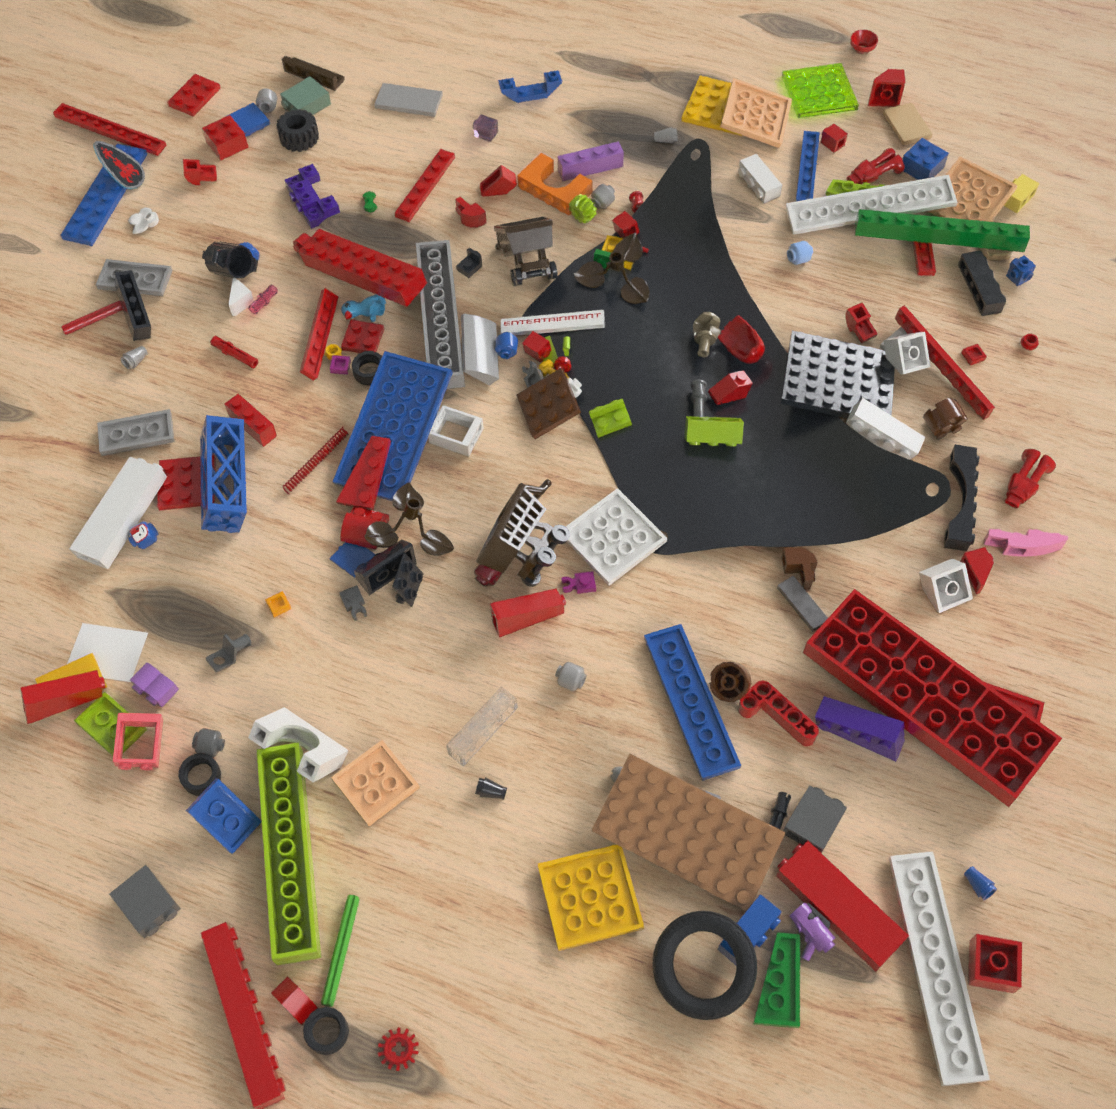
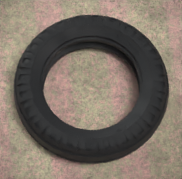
[652,911,757,1020]

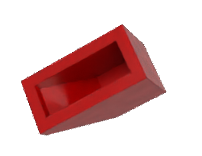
[480,165,517,197]
[708,370,753,405]
[960,547,994,594]

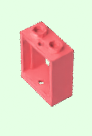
[113,713,163,770]

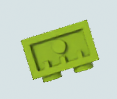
[589,399,632,438]

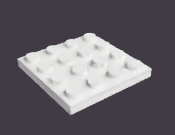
[566,488,667,586]

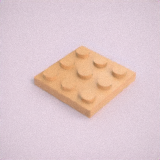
[331,740,420,827]

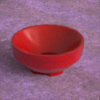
[850,29,879,54]

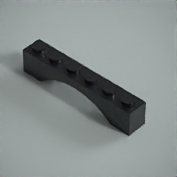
[944,444,980,552]

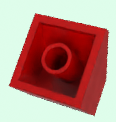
[868,69,906,107]

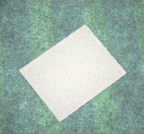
[67,623,148,682]

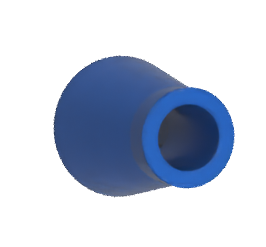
[964,866,997,900]

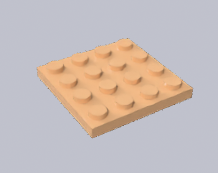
[720,78,792,148]
[928,156,1017,222]

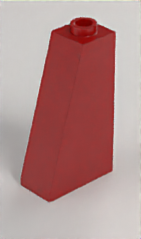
[490,588,566,638]
[20,670,106,724]

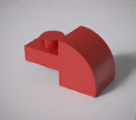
[183,159,217,186]
[455,196,487,228]
[845,302,878,344]

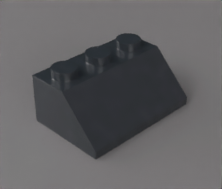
[354,539,417,596]

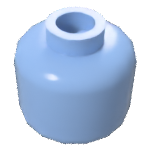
[787,241,813,265]

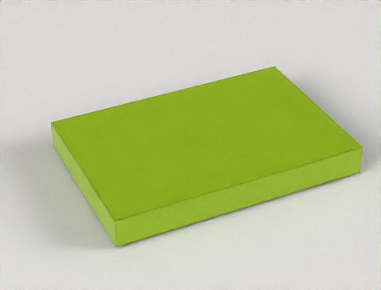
[74,692,147,756]

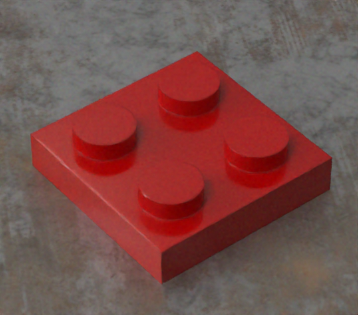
[341,319,384,353]

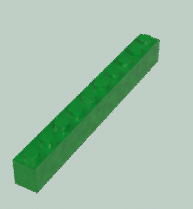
[855,209,1030,252]

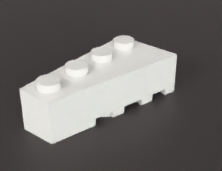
[846,398,925,460]

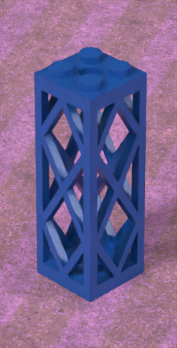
[200,415,247,533]

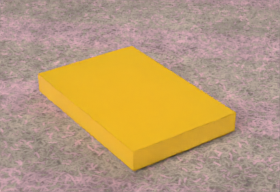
[35,653,107,690]

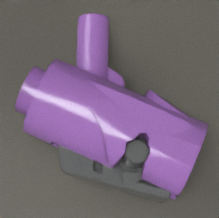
[789,903,836,961]

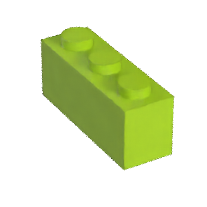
[685,416,744,446]

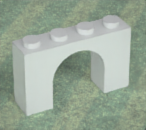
[248,707,348,783]

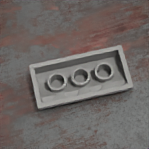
[461,314,499,385]

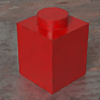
[820,123,848,153]
[612,211,640,238]
[522,331,552,363]

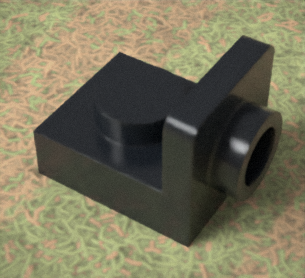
[456,248,482,278]

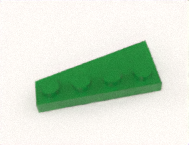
[753,932,800,1029]

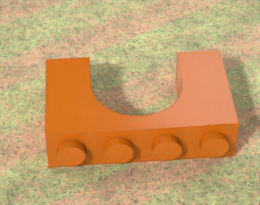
[517,153,593,215]

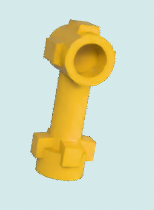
[538,359,569,379]

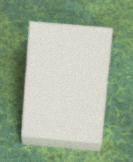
[229,278,255,316]

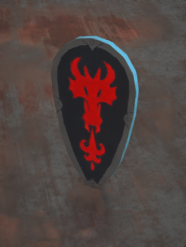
[93,141,145,189]

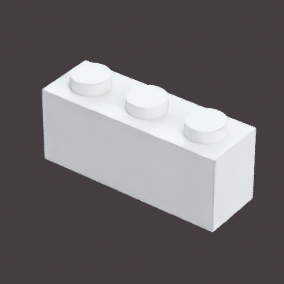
[738,154,782,203]

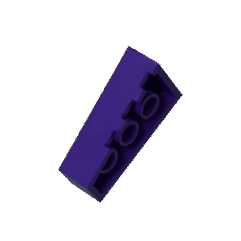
[815,696,905,762]

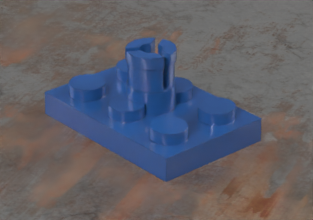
[186,778,262,854]

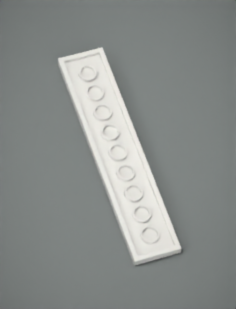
[786,175,957,235]
[889,851,990,1086]

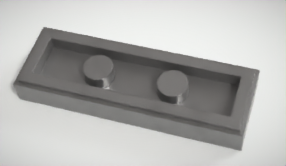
[777,576,828,632]

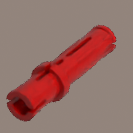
[210,335,259,369]

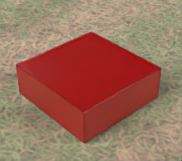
[961,344,987,366]

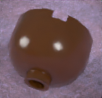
[710,661,752,702]

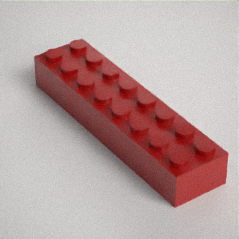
[298,229,427,307]

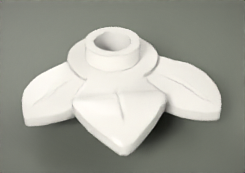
[128,208,159,234]

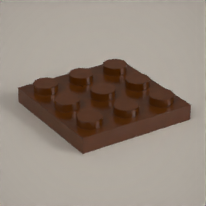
[516,368,581,439]

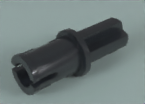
[769,792,792,830]

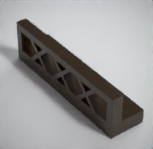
[282,56,345,91]

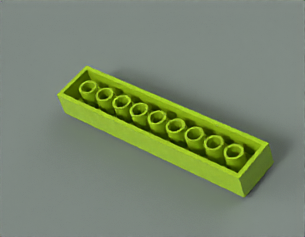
[257,742,321,966]

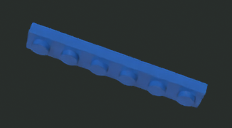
[796,130,820,201]

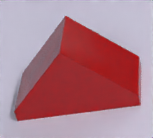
[271,976,318,1025]

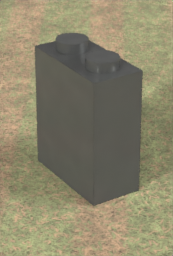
[783,785,847,853]
[109,865,181,938]

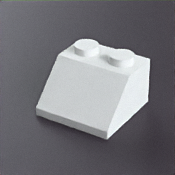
[883,332,930,375]
[919,559,973,613]

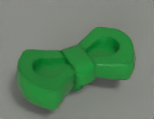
[362,191,378,213]

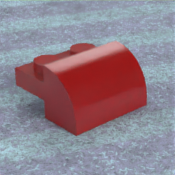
[340,506,389,550]

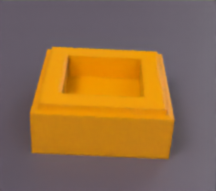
[265,591,292,617]

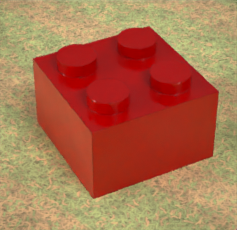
[202,115,249,160]
[968,934,1022,994]

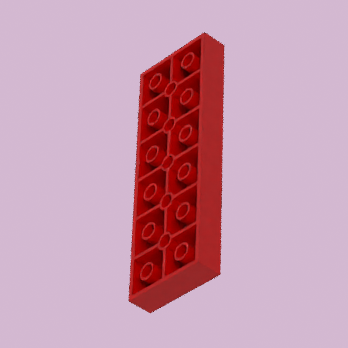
[803,589,1062,807]

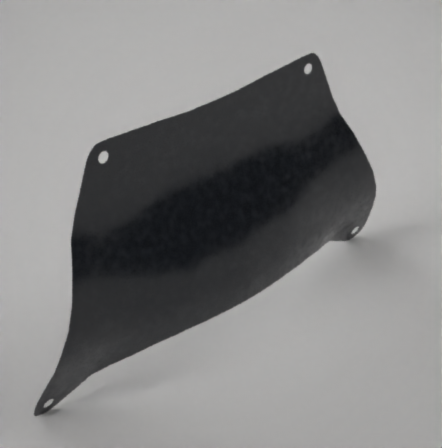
[522,138,951,555]

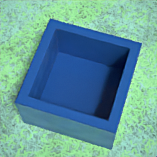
[902,138,949,180]

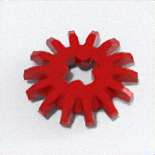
[378,1027,419,1071]

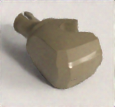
[693,312,721,357]

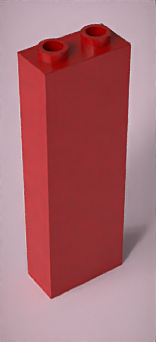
[776,841,909,972]

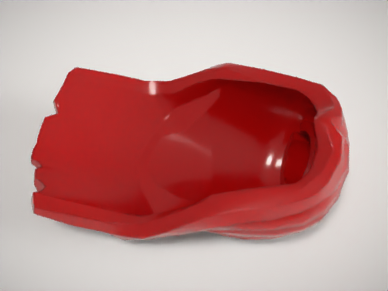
[718,315,765,364]

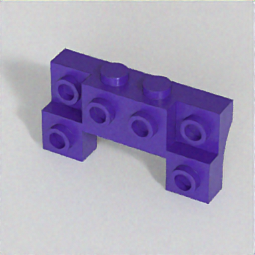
[284,164,340,229]

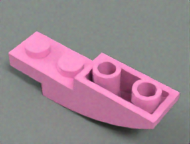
[984,529,1068,557]

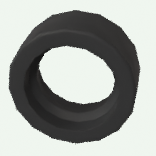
[352,351,382,385]
[178,753,221,796]
[303,1007,349,1055]

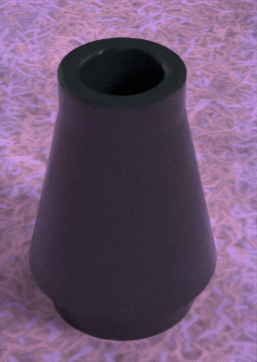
[475,777,507,800]

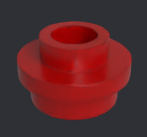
[1020,333,1039,350]
[554,356,571,373]

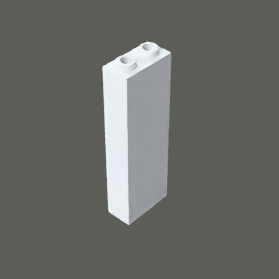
[69,457,167,569]

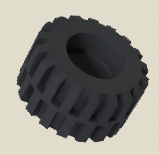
[276,109,319,152]

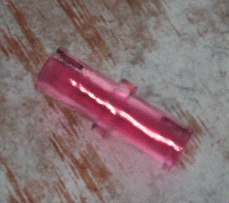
[248,284,278,314]

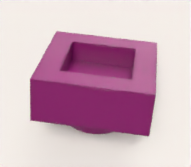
[330,355,351,375]

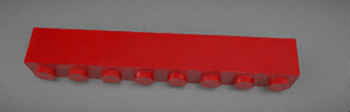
[200,922,286,1109]

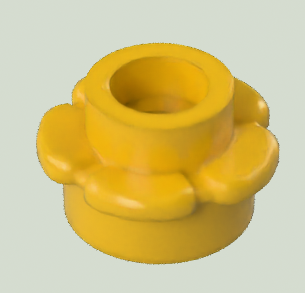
[325,344,342,360]

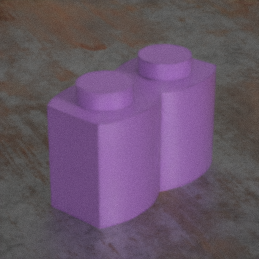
[130,662,179,707]

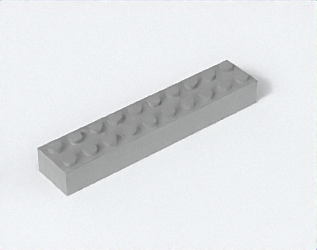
[416,240,465,389]

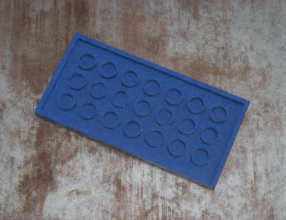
[333,351,453,501]

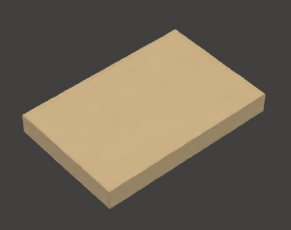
[883,103,933,145]

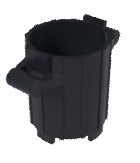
[202,241,258,279]

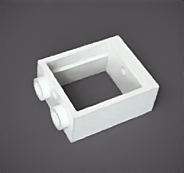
[428,405,484,457]

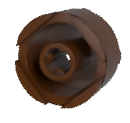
[923,398,968,440]

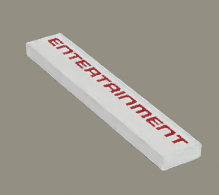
[501,310,605,336]

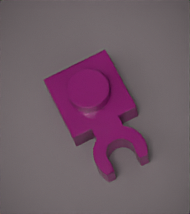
[561,571,596,594]

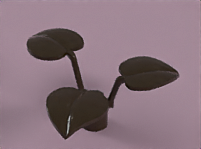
[574,233,650,304]
[364,482,454,556]

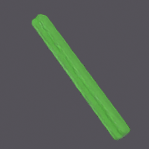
[321,895,359,1007]

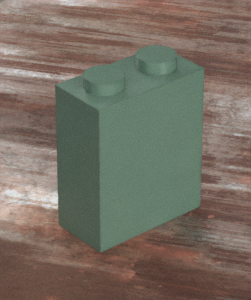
[280,77,331,115]

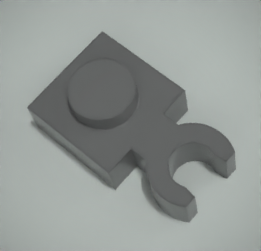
[522,361,544,388]
[339,585,367,621]

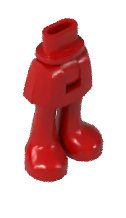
[846,148,904,184]
[1004,449,1056,509]

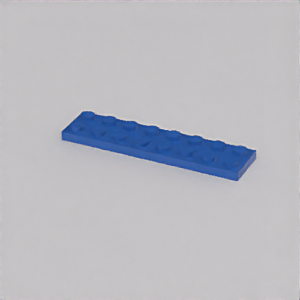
[61,144,148,246]
[644,624,741,781]

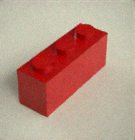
[224,394,277,447]

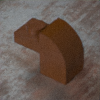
[781,547,818,590]

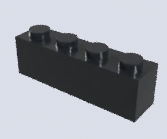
[958,250,1006,316]
[115,270,151,341]

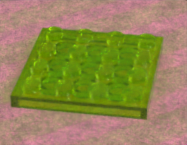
[782,63,859,118]

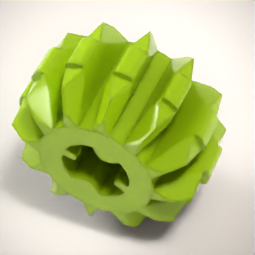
[569,194,597,224]

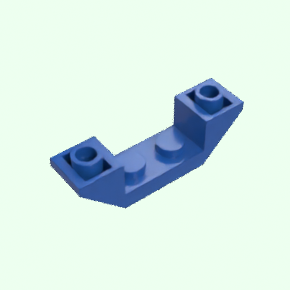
[498,70,562,103]

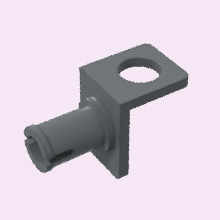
[206,634,251,672]

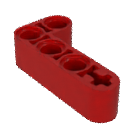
[738,680,819,746]

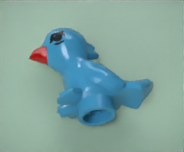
[341,294,386,322]

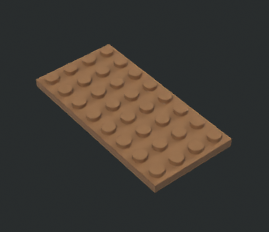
[591,753,786,911]

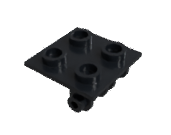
[392,553,424,607]

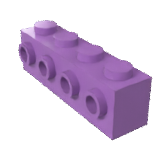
[558,142,624,181]

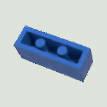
[717,894,782,965]

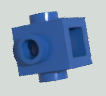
[1006,255,1036,287]

